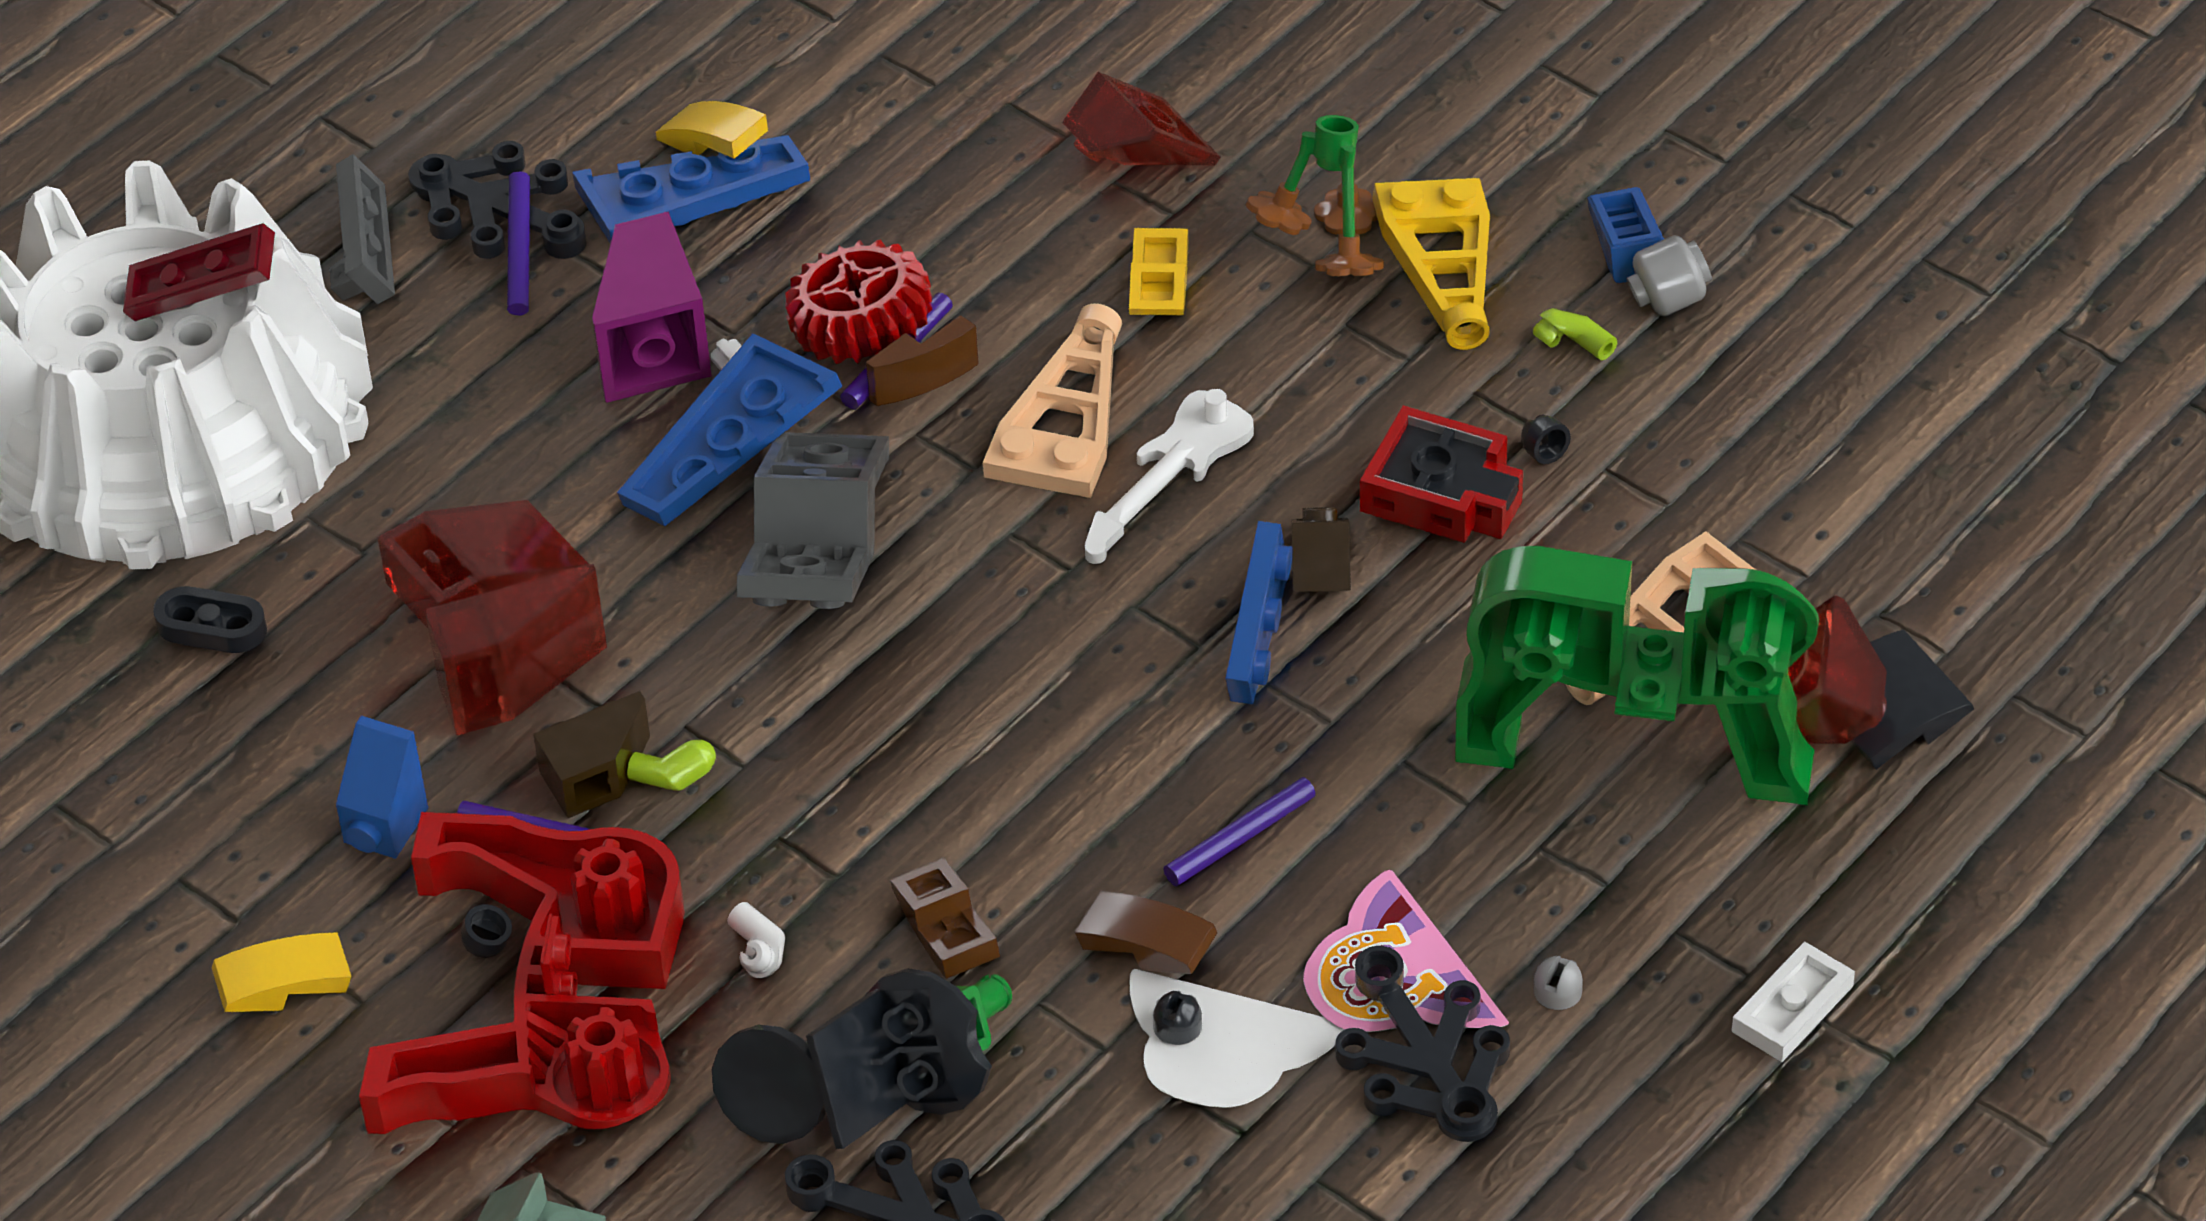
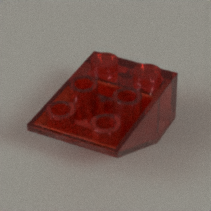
[377,500,590,649]
[425,564,607,735]

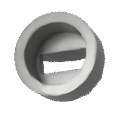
[1534,956,1583,1010]

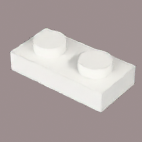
[1732,941,1855,1062]

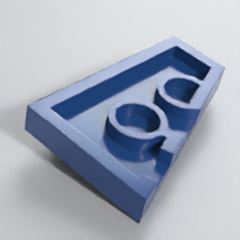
[1225,521,1292,704]

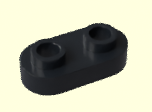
[153,586,267,653]

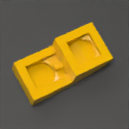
[656,101,768,159]
[1129,228,1188,315]
[211,932,352,1012]

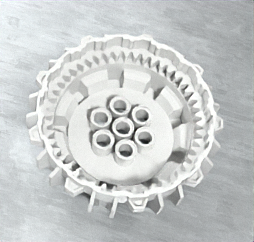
[0,160,373,569]

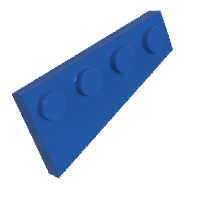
[572,135,810,244]
[617,333,842,526]

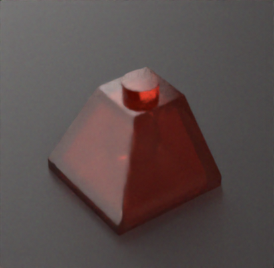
[1062,72,1221,166]
[1788,595,1887,744]

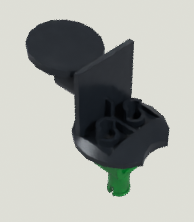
[711,968,1012,1149]

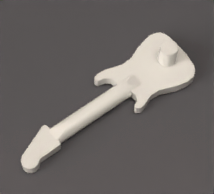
[1085,389,1254,564]

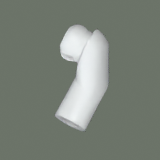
[727,902,785,978]

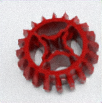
[785,239,932,364]

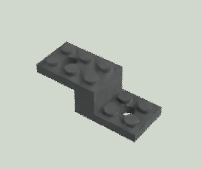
[737,432,889,609]

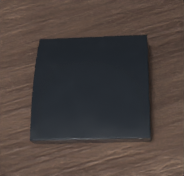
[1803,629,1974,770]

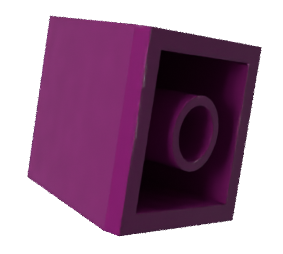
[592,212,712,403]

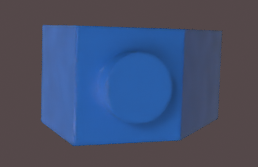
[336,716,428,859]

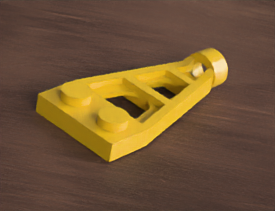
[1372,178,1490,350]

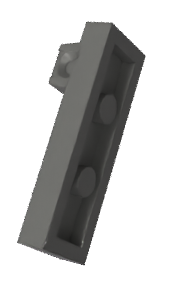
[329,154,395,304]

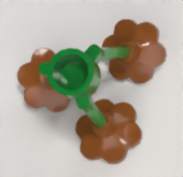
[1245,115,1384,276]

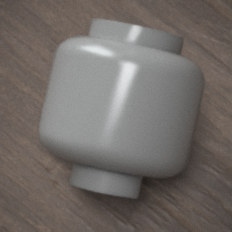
[1626,235,1712,316]

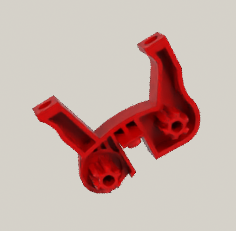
[359,812,685,1134]

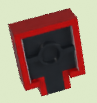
[1360,405,1523,543]

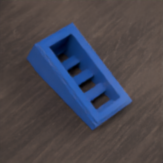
[1587,187,1664,283]

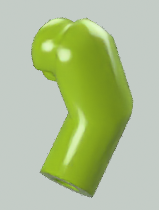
[1532,308,1617,360]
[627,740,716,791]

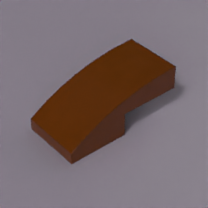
[866,315,979,406]
[890,858,1000,979]
[1075,891,1218,974]

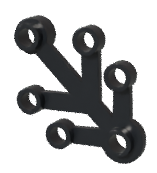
[408,141,587,259]
[1335,946,1510,1142]
[785,1140,1005,1221]

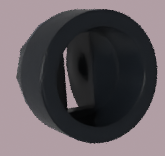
[1521,414,1571,464]
[461,904,512,958]
[1153,991,1202,1045]

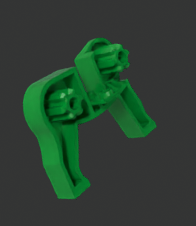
[1455,546,1819,805]

